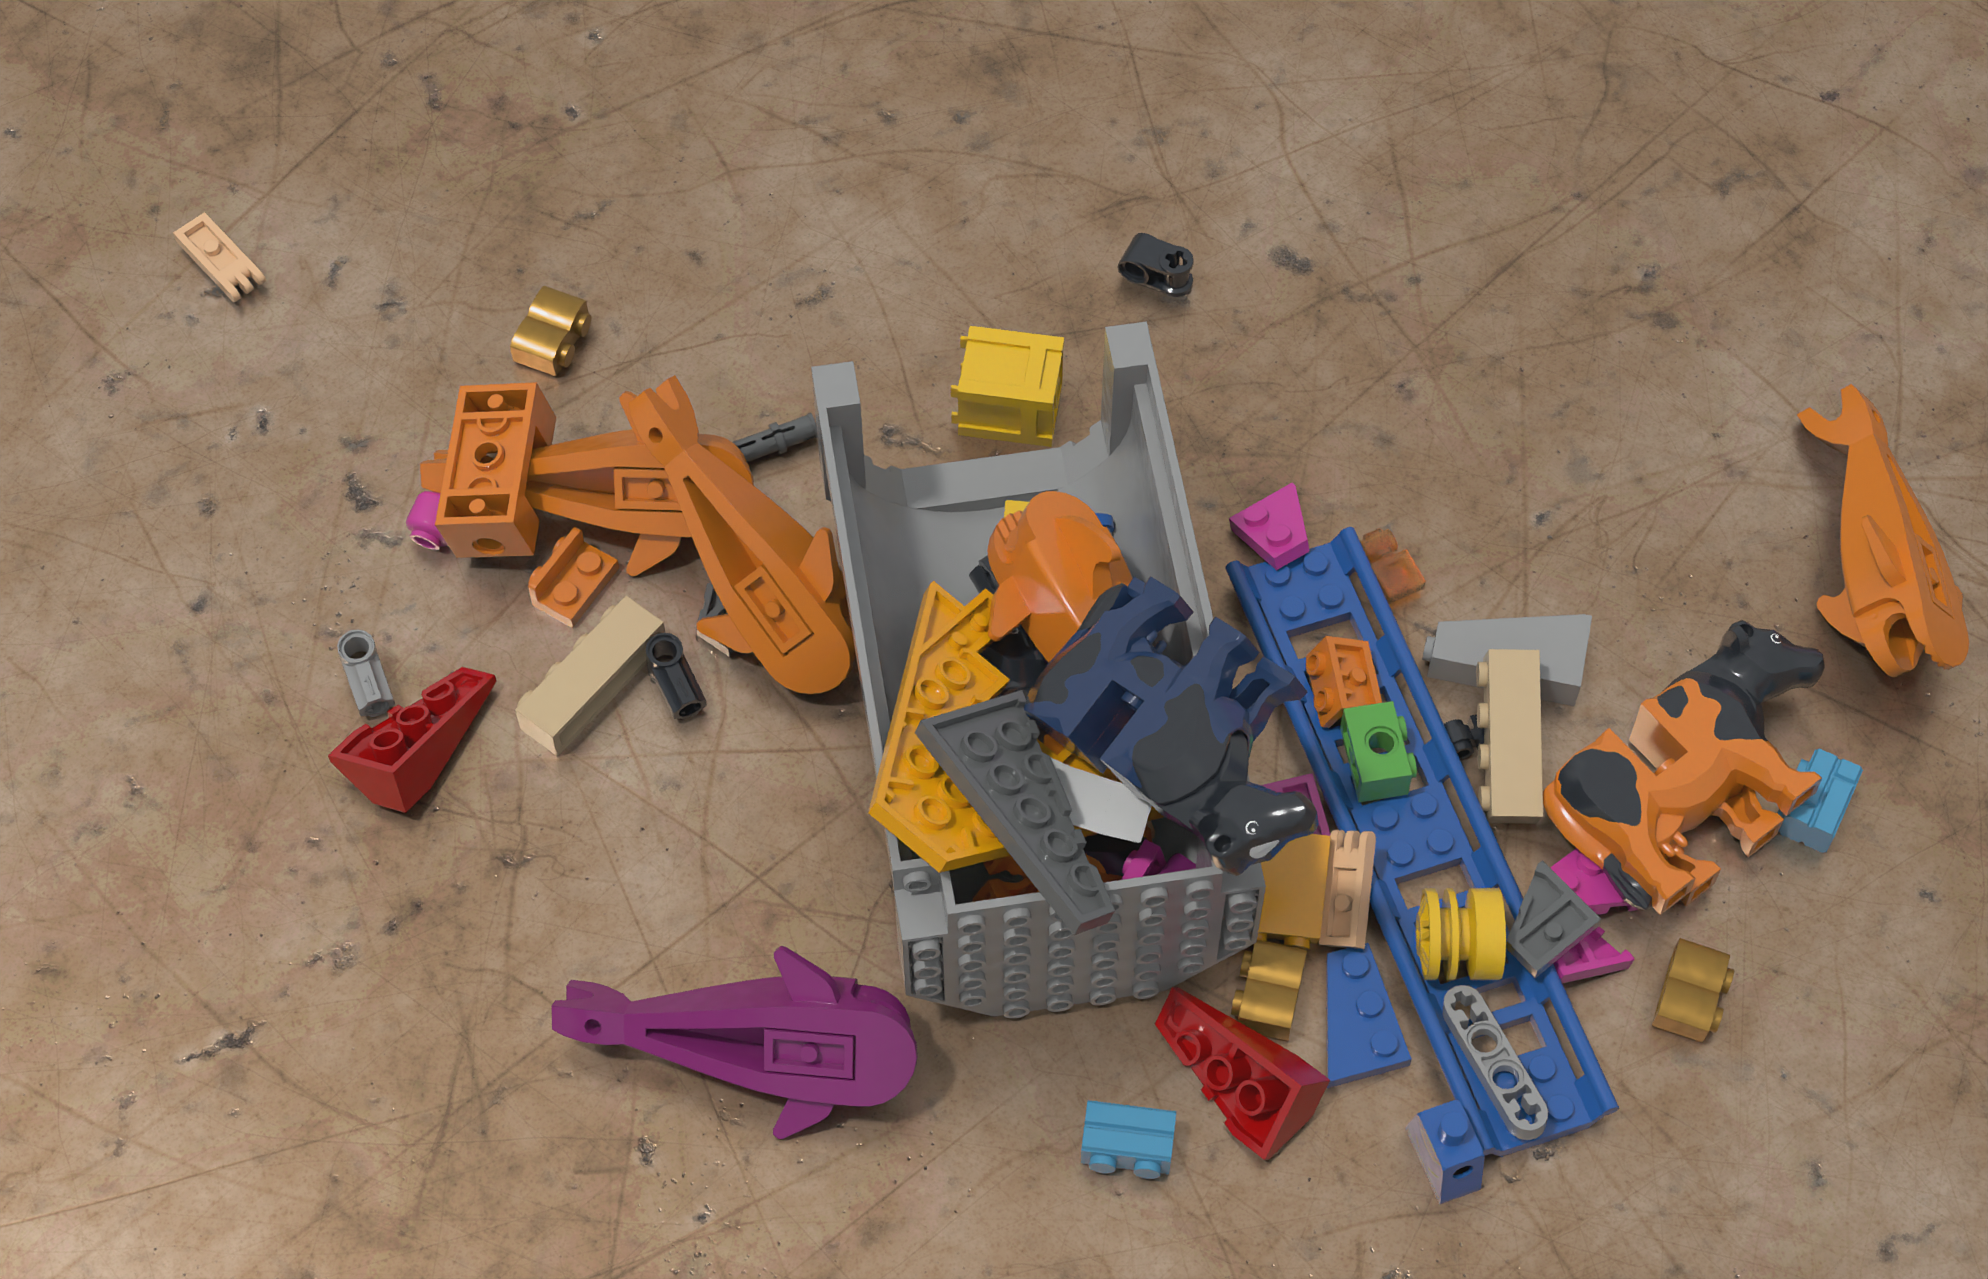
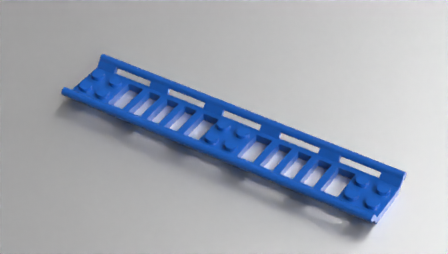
[1225,527,1619,1157]

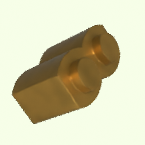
[510,286,592,376]
[1652,938,1735,1043]
[1231,939,1307,1041]

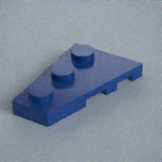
[1326,943,1412,1088]

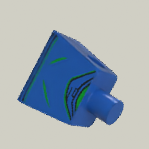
[1405,1099,1485,1204]

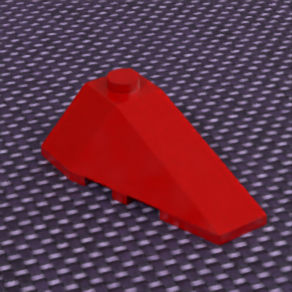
[328,667,497,813]
[1155,987,1330,1160]

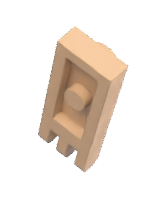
[173,212,266,302]
[1319,830,1376,949]

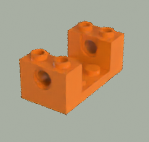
[435,382,556,558]

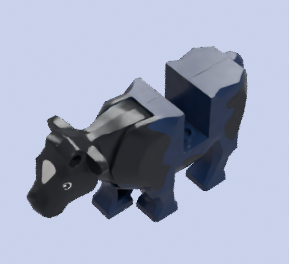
[1024,576,1319,876]

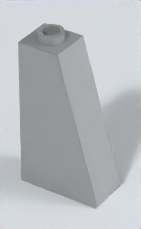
[1422,614,1592,706]

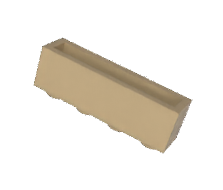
[515,596,665,757]
[1476,649,1543,824]

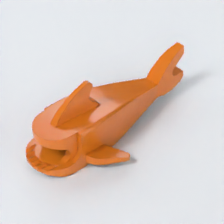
[628,375,856,694]
[1797,384,1969,677]
[420,391,754,576]
[987,491,1133,662]

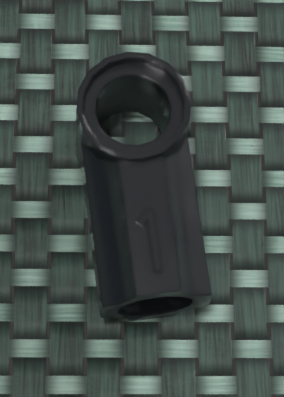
[646,633,707,720]

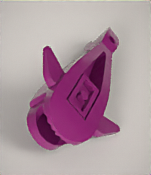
[551,946,918,1139]

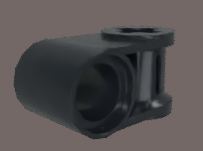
[1117,233,1194,297]

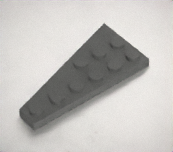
[915,690,1115,935]

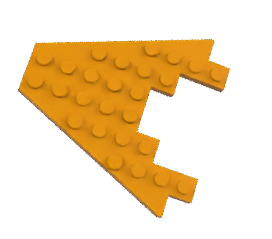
[868,581,1164,873]

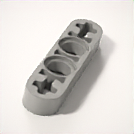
[1442,985,1548,1140]

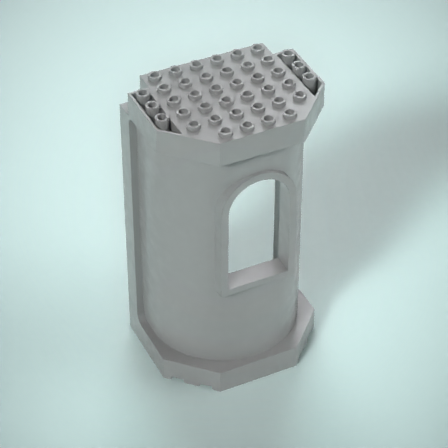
[811,321,1266,1018]

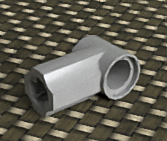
[337,629,395,717]

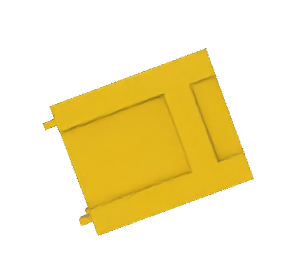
[951,326,1064,447]

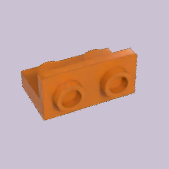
[528,527,619,628]
[1306,636,1382,728]

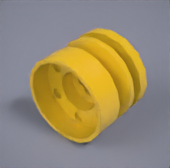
[1416,888,1506,980]

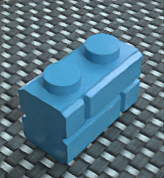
[1777,749,1863,853]
[1081,1100,1177,1179]

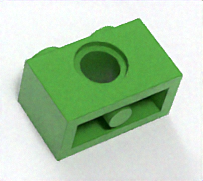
[1340,701,1417,802]

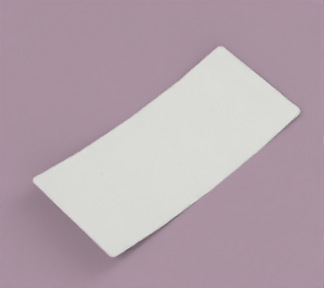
[1050,757,1152,843]

